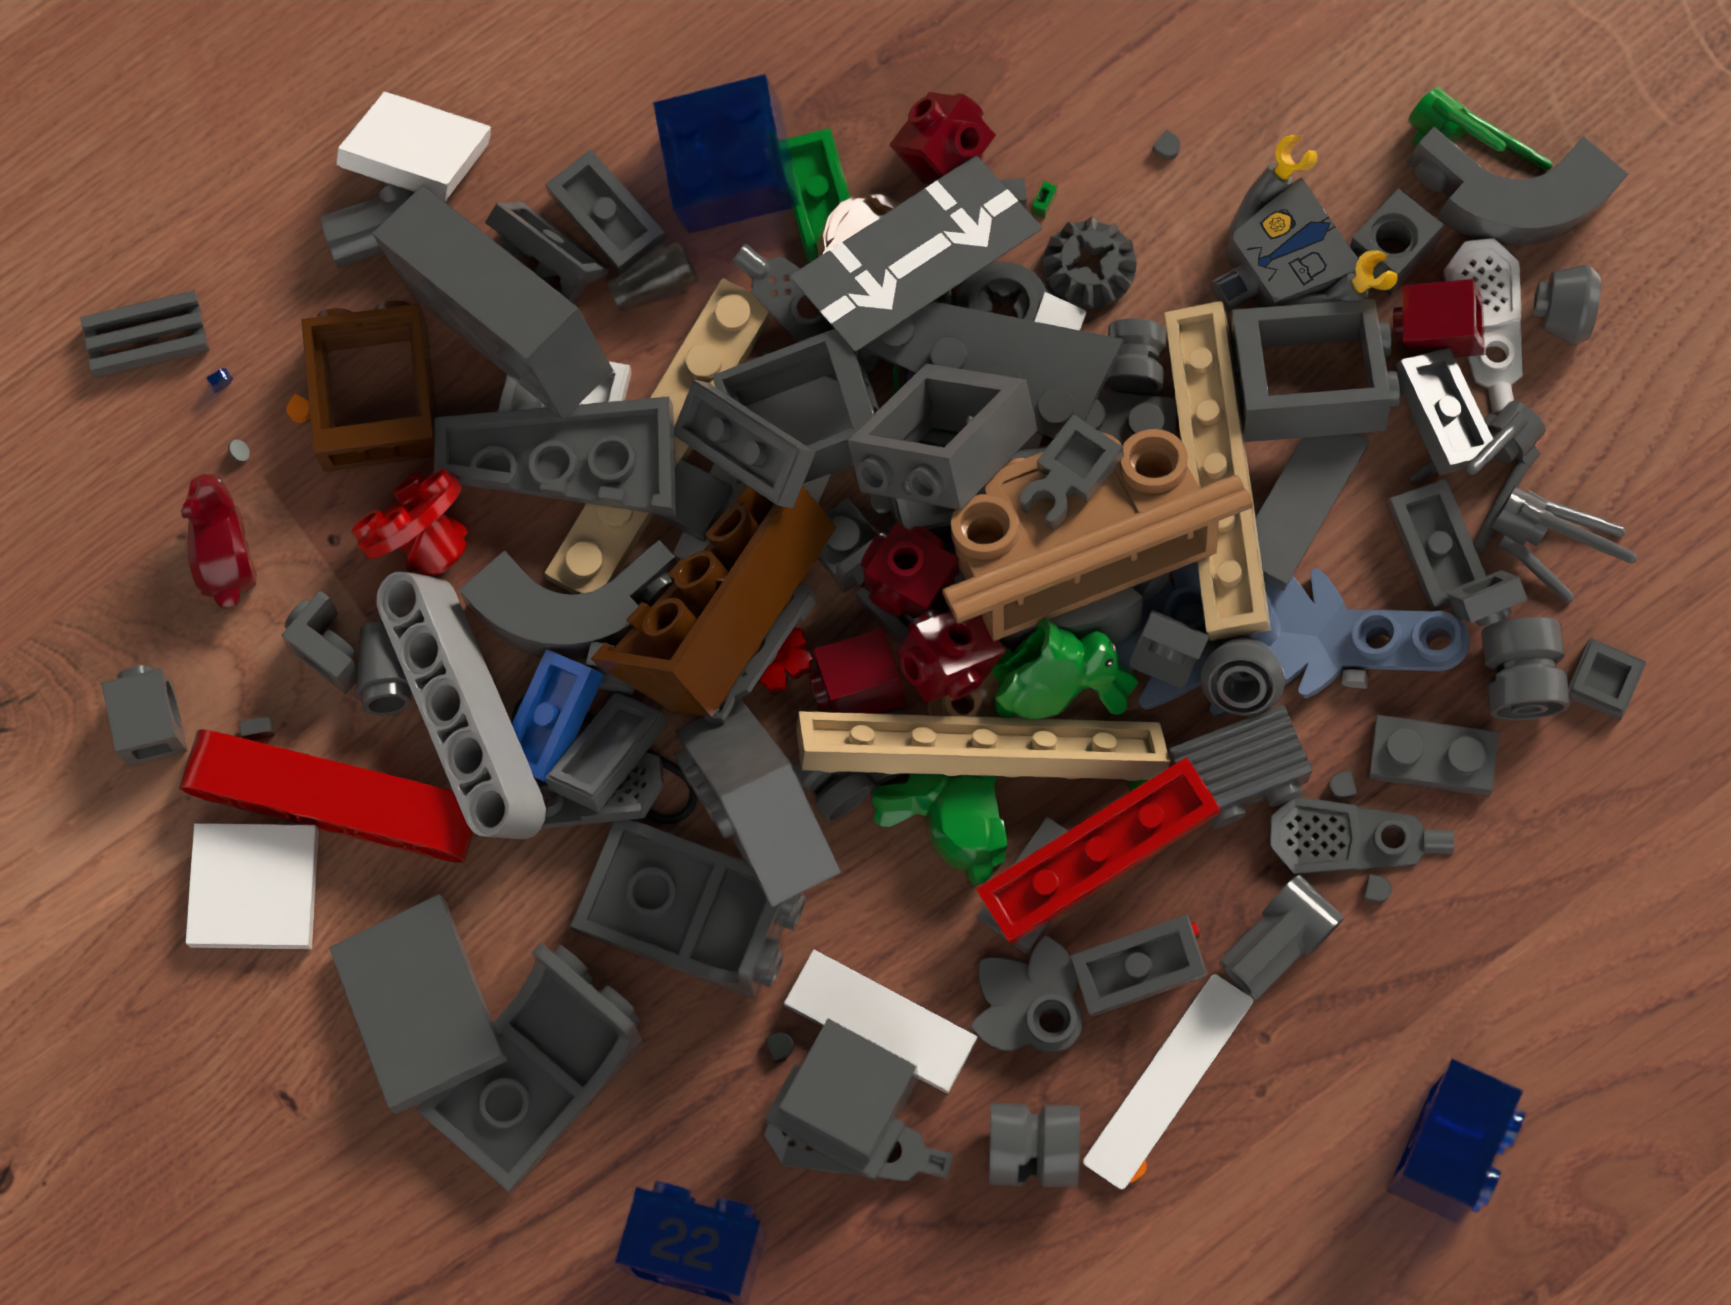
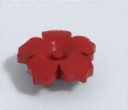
[758,626,814,694]

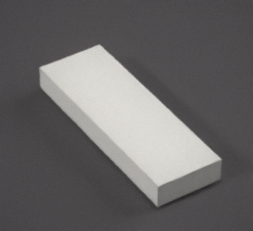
[784,950,977,1094]

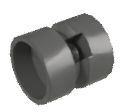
[1481,617,1570,720]
[989,1103,1080,1188]

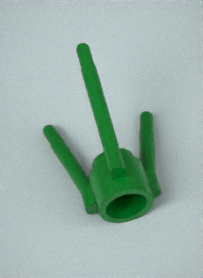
[1408,87,1553,171]

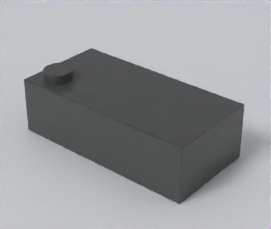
[372,185,614,420]

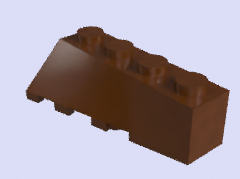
[591,485,836,717]

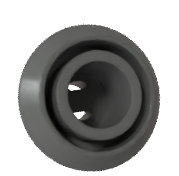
[1532,265,1601,346]
[1201,636,1285,716]

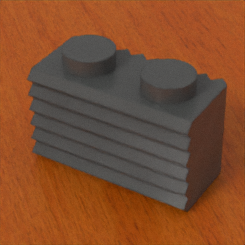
[1168,705,1312,829]

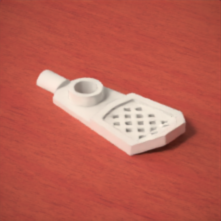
[1442,238,1523,414]

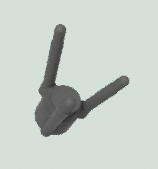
[1410,401,1546,553]
[1491,486,1637,603]

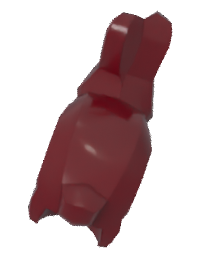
[181,474,257,609]

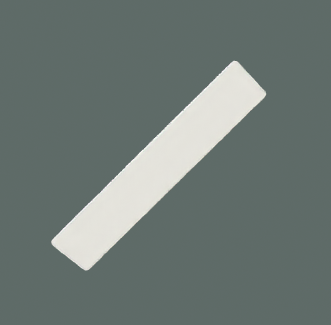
[1083,974,1253,1189]

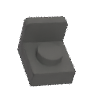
[818,497,886,593]
[281,591,357,694]
[1129,609,1209,688]

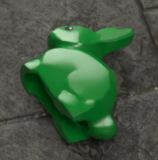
[991,619,1139,720]
[871,773,1008,886]

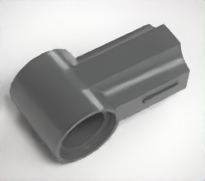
[320,184,415,268]
[1219,875,1345,1001]

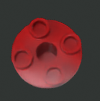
[351,469,468,577]

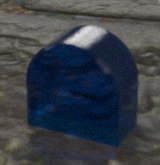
[206,368,233,394]

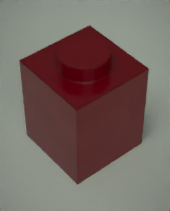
[1393,279,1485,358]
[808,628,906,714]

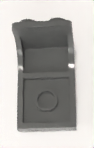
[571,819,806,1000]
[416,943,644,1194]

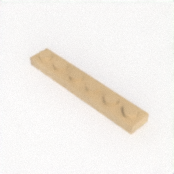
[544,278,772,594]
[1164,301,1271,641]
[796,711,1170,781]

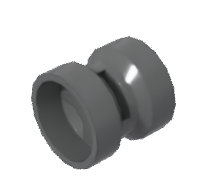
[1104,318,1167,395]
[793,760,875,822]

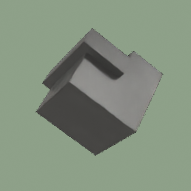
[764,1018,919,1182]

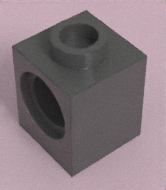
[1350,188,1444,296]
[101,666,188,766]

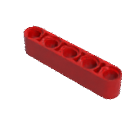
[179,729,473,863]

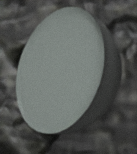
[228,439,250,462]

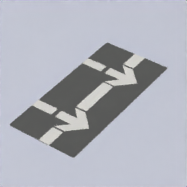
[791,156,1042,351]

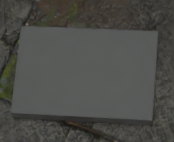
[329,894,508,1114]

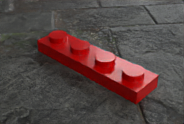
[976,757,1222,945]

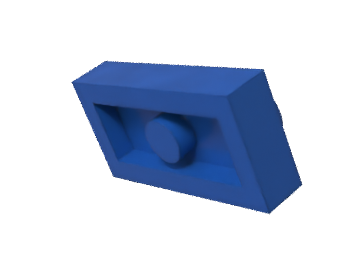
[512,649,604,783]

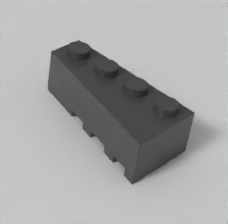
[674,698,841,907]

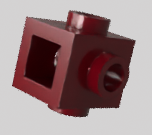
[889,92,996,184]
[861,522,959,619]
[896,609,1006,704]

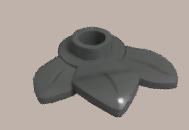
[971,936,1083,1053]

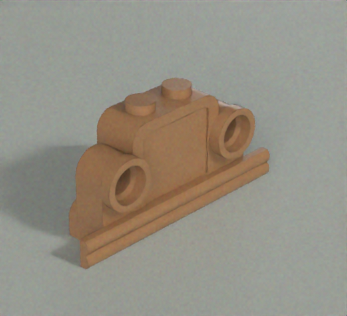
[942,429,1253,641]

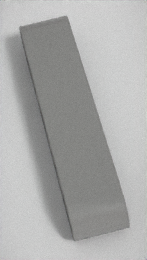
[376,572,546,840]

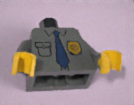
[1211,135,1397,312]

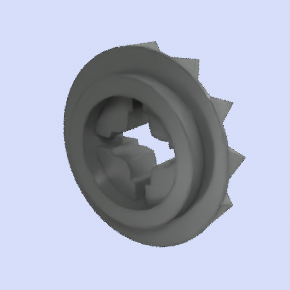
[1043,216,1137,309]
[956,262,1048,321]

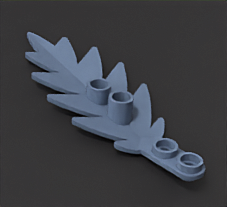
[1114,561,1470,718]

